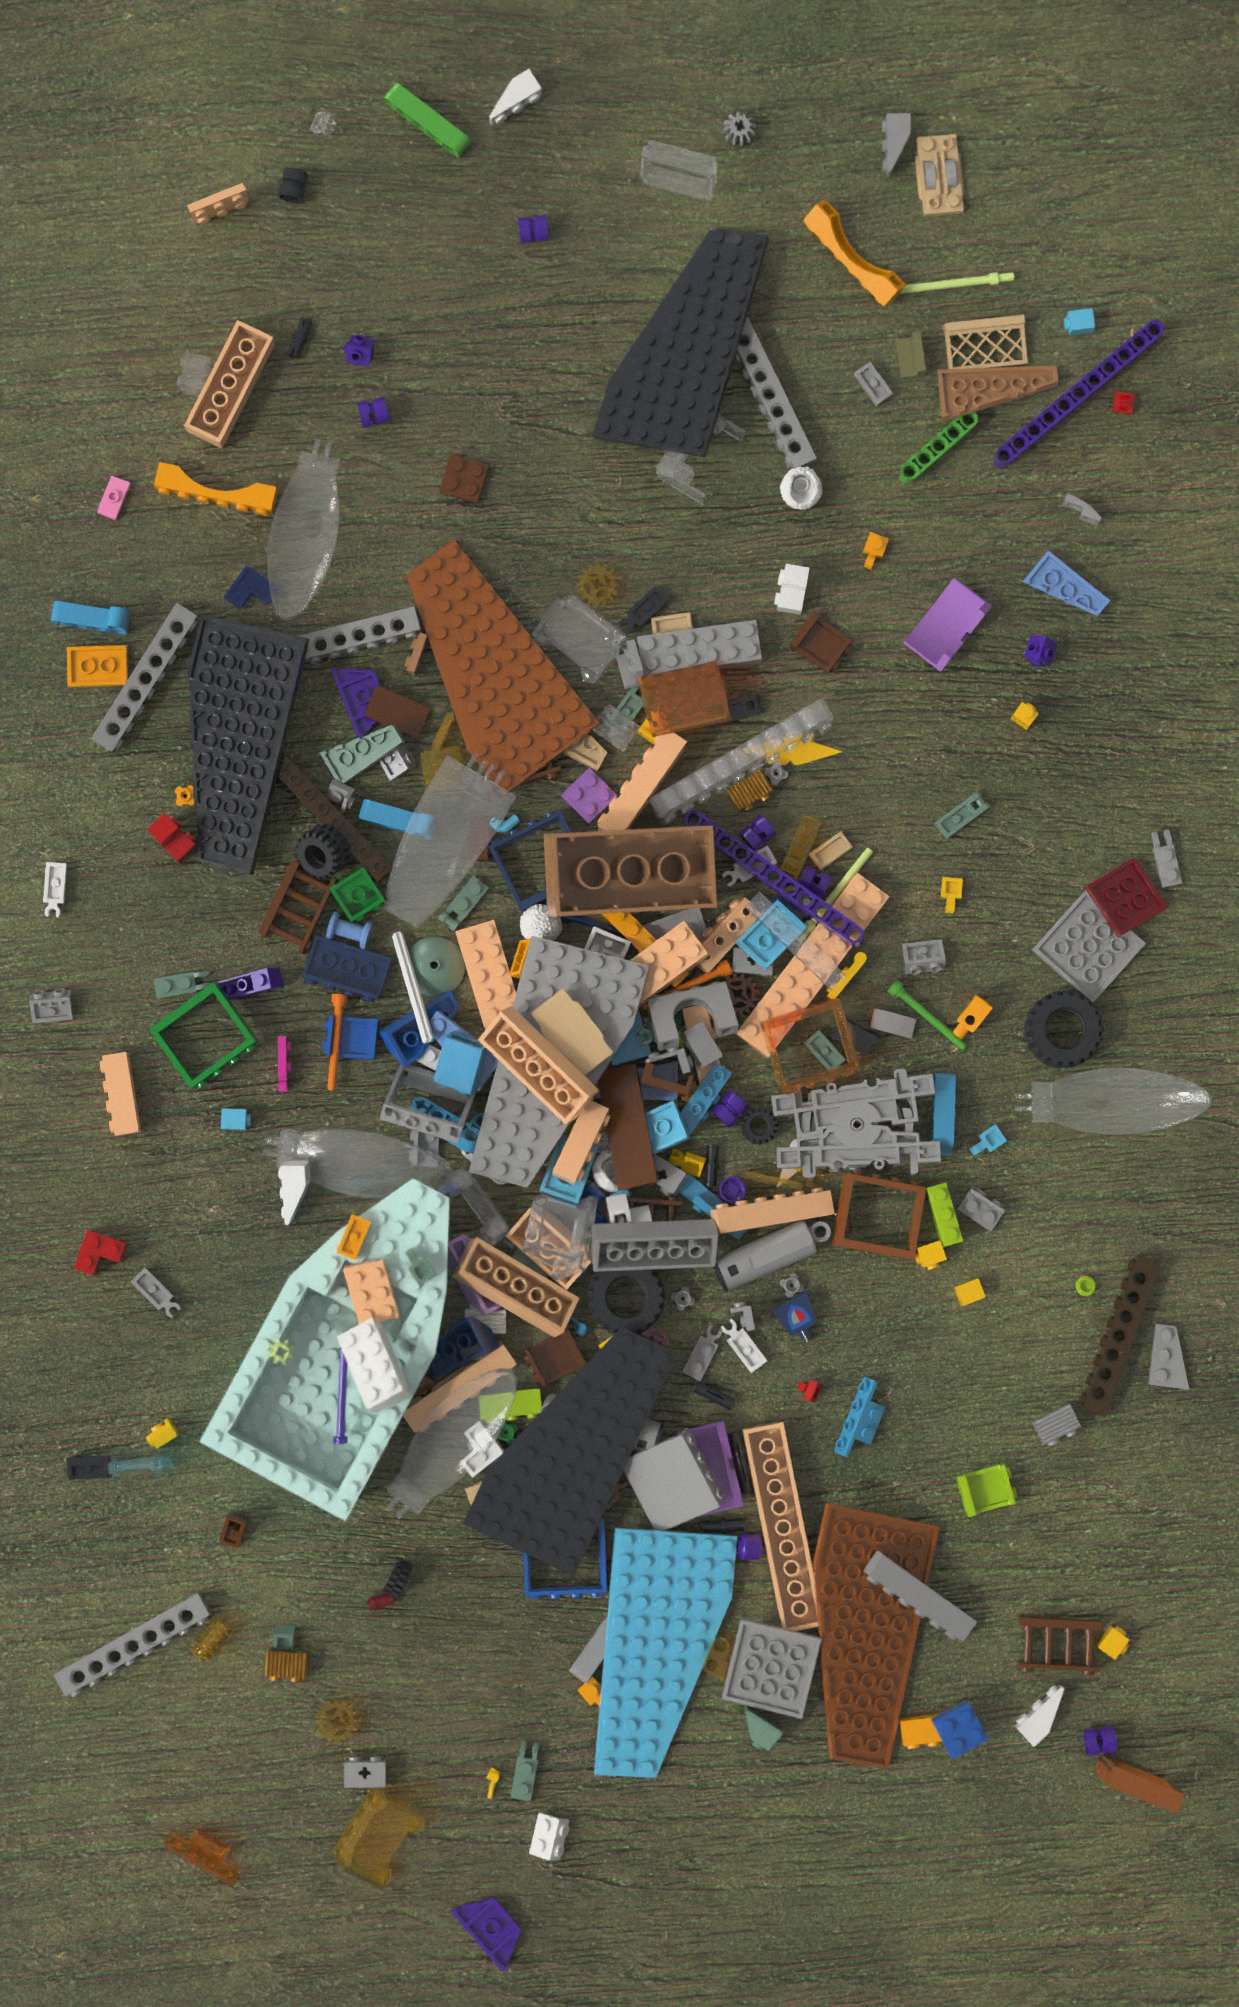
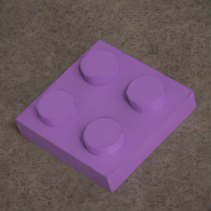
[561,767,618,824]

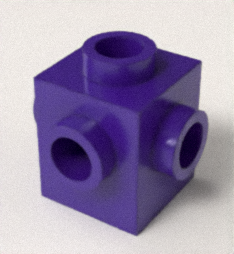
[344,335,375,367]
[1024,635,1058,667]

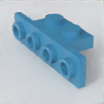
[680,1062,731,1136]
[680,1174,747,1240]
[834,1377,886,1457]

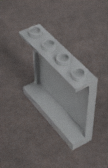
[624,1428,724,1531]

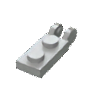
[1151,829,1182,888]

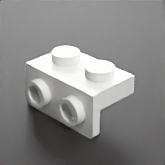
[529,1813,569,1861]

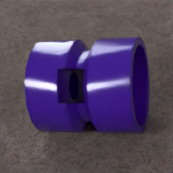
[518,215,548,244]
[357,397,390,428]
[739,815,777,852]
[798,865,832,899]
[711,1090,749,1128]
[718,1177,746,1204]
[1083,1726,1117,1756]

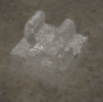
[310,110,336,135]

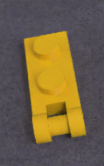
[826,952,867,1002]

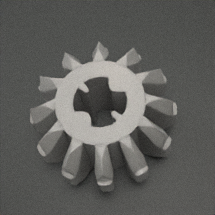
[723,111,757,147]

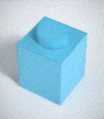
[1064,308,1095,336]
[221,1108,251,1130]

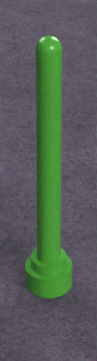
[887,979,967,1050]

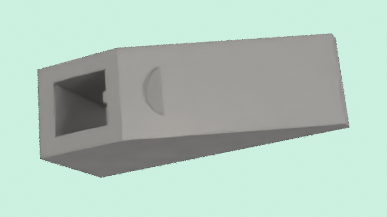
[882,113,911,178]

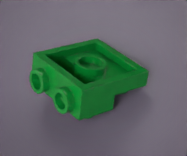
[329,866,385,922]

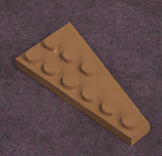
[937,366,1058,422]

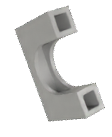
[647,982,738,1051]

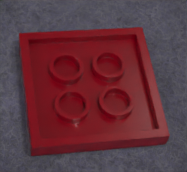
[1085,857,1168,938]

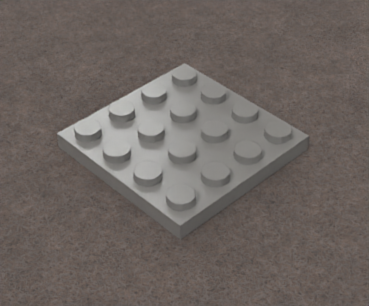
[1032,890,1146,1004]
[722,1618,821,1719]

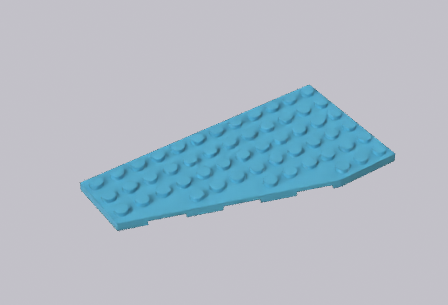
[594,1528,737,1778]

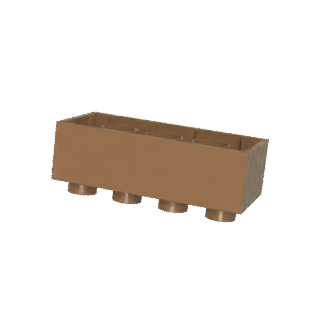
[544,826,717,916]

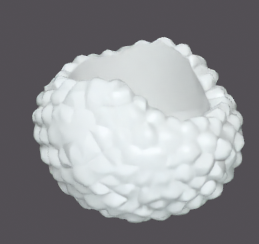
[780,466,823,510]
[520,904,562,941]
[592,1149,618,1192]

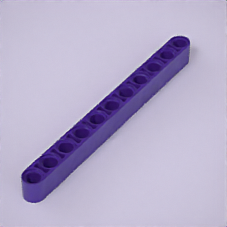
[994,320,1164,468]
[684,810,865,947]

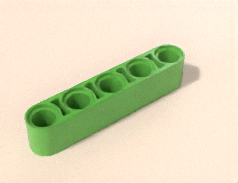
[383,83,471,157]
[899,412,978,484]

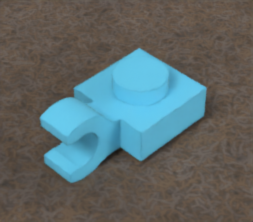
[969,1124,1007,1156]

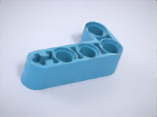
[50,601,131,634]
[358,799,438,840]
[930,1073,956,1156]
[411,1097,484,1153]

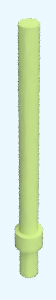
[900,272,1014,294]
[795,848,873,945]

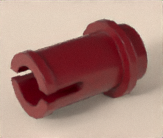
[368,1593,394,1611]

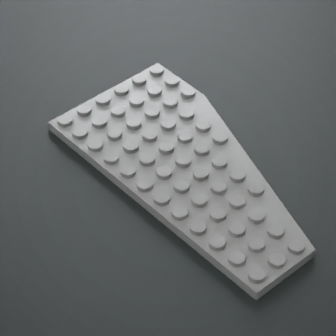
[469,936,650,1188]

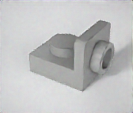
[326,779,355,814]

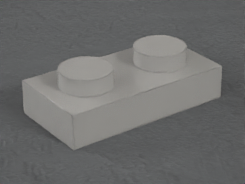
[853,362,893,407]

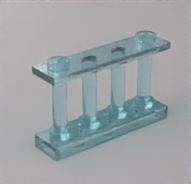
[108,1449,173,1479]

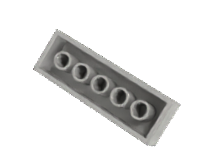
[637,620,762,680]
[591,1219,718,1272]

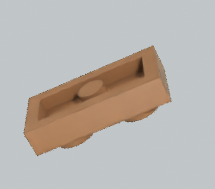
[405,633,428,676]

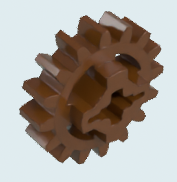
[720,973,760,1017]

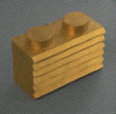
[726,770,773,813]
[265,1650,309,1682]

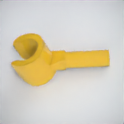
[486,1768,500,1799]

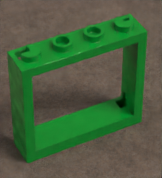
[149,982,259,1089]

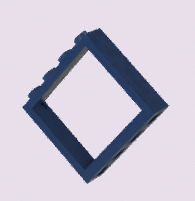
[488,811,571,913]

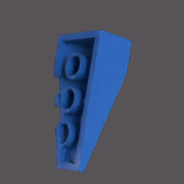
[378,990,460,1067]

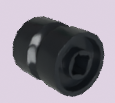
[277,167,309,204]

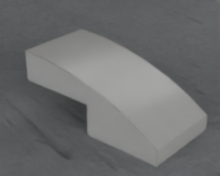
[1062,493,1101,526]
[870,1009,916,1039]

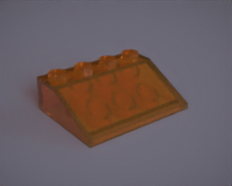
[638,661,731,737]

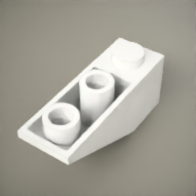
[490,69,542,125]
[278,1161,311,1225]
[1015,1684,1064,1747]

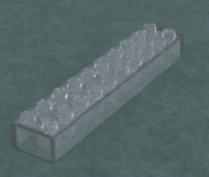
[648,698,835,825]

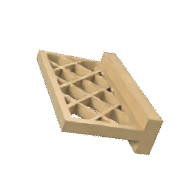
[943,315,1028,369]

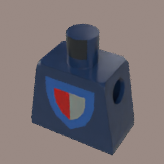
[771,1292,817,1343]

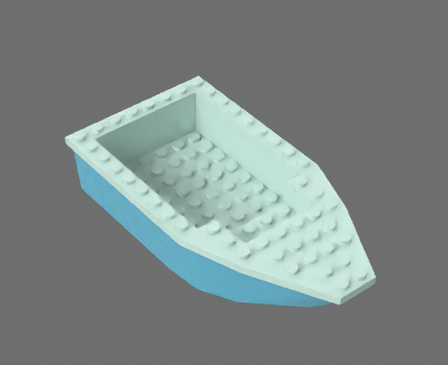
[200,1179,450,1521]

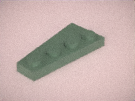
[320,725,405,784]

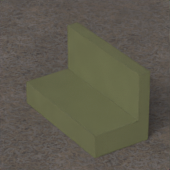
[895,332,926,379]

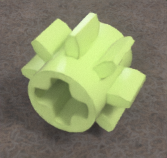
[268,1338,294,1364]

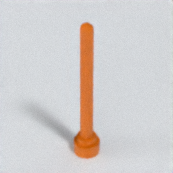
[641,960,733,1010]
[328,994,348,1091]

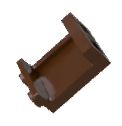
[789,611,853,674]
[641,1063,696,1098]
[523,1328,586,1387]

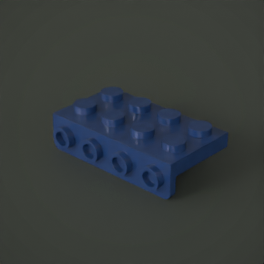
[301,935,392,1003]

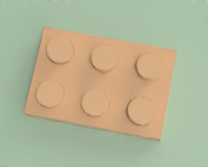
[187,183,250,225]
[343,1258,400,1325]

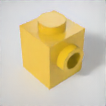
[915,1240,947,1270]
[1096,1626,1129,1660]

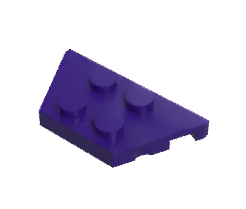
[330,667,380,738]
[451,1897,521,1972]

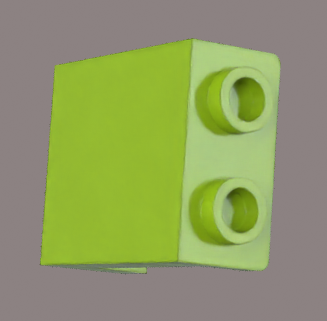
[955,1463,1018,1517]

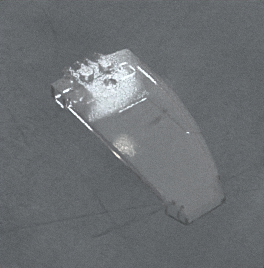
[383,754,517,929]

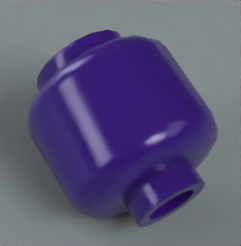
[736,1533,766,1561]

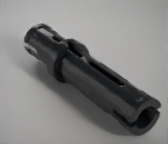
[728,1431,754,1494]

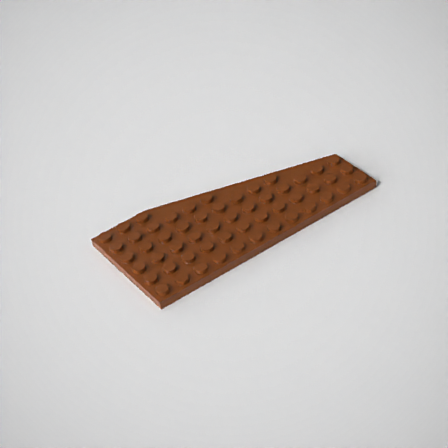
[406,539,600,797]
[813,1503,940,1769]

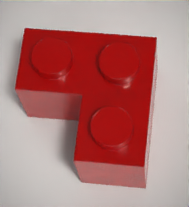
[147,813,197,863]
[74,1230,129,1275]

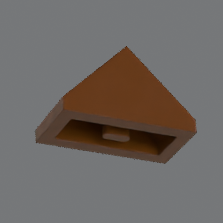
[219,1511,250,1548]

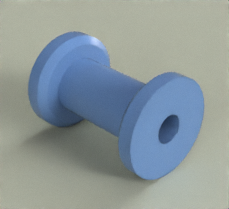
[326,911,373,950]

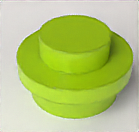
[1075,1276,1096,1296]

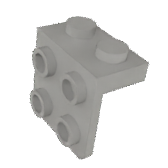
[645,1046,693,1076]

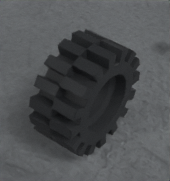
[741,1108,778,1145]
[383,1558,413,1598]

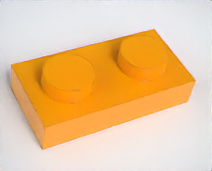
[336,1214,371,1260]

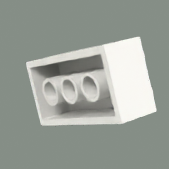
[337,1318,412,1414]

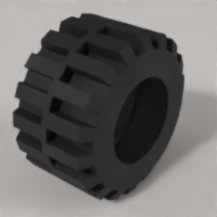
[295,824,351,879]

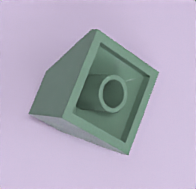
[744,1705,783,1751]

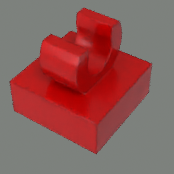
[1112,391,1135,415]
[797,1380,823,1403]

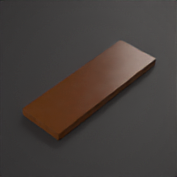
[598,1064,659,1191]

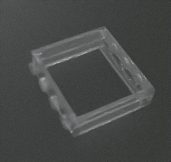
[640,140,719,203]

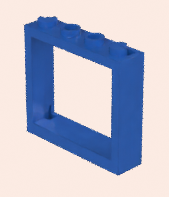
[523,1517,607,1599]

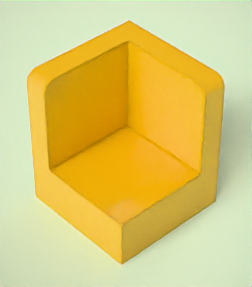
[954,1278,985,1306]

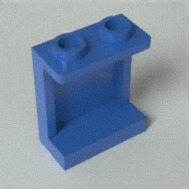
[323,1015,379,1060]

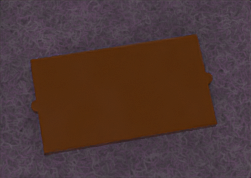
[364,685,430,739]

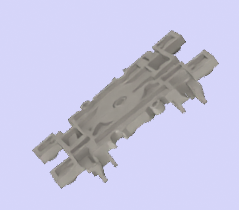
[771,1069,941,1180]

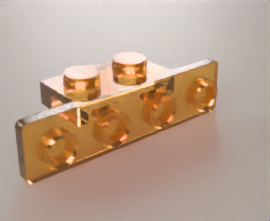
[162,1827,241,1886]

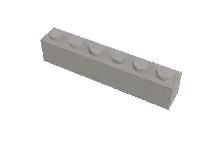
[863,1551,977,1642]

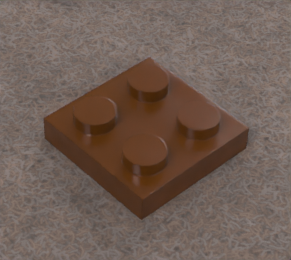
[439,454,489,504]

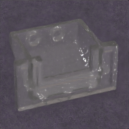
[523,1194,598,1280]

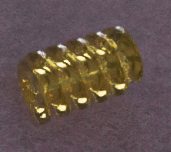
[188,1616,232,1662]

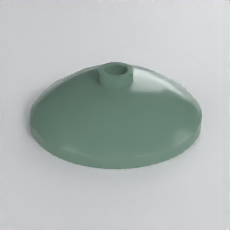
[409,937,465,997]

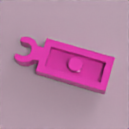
[278,1036,292,1092]

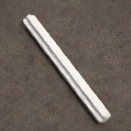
[392,932,434,1043]

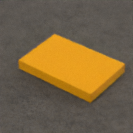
[67,645,128,688]

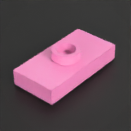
[97,476,131,520]

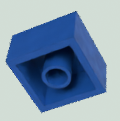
[931,1700,989,1759]

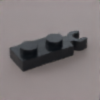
[619,586,669,635]

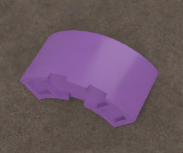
[904,578,992,672]
[676,1421,743,1517]

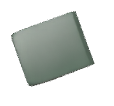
[273,1624,295,1651]

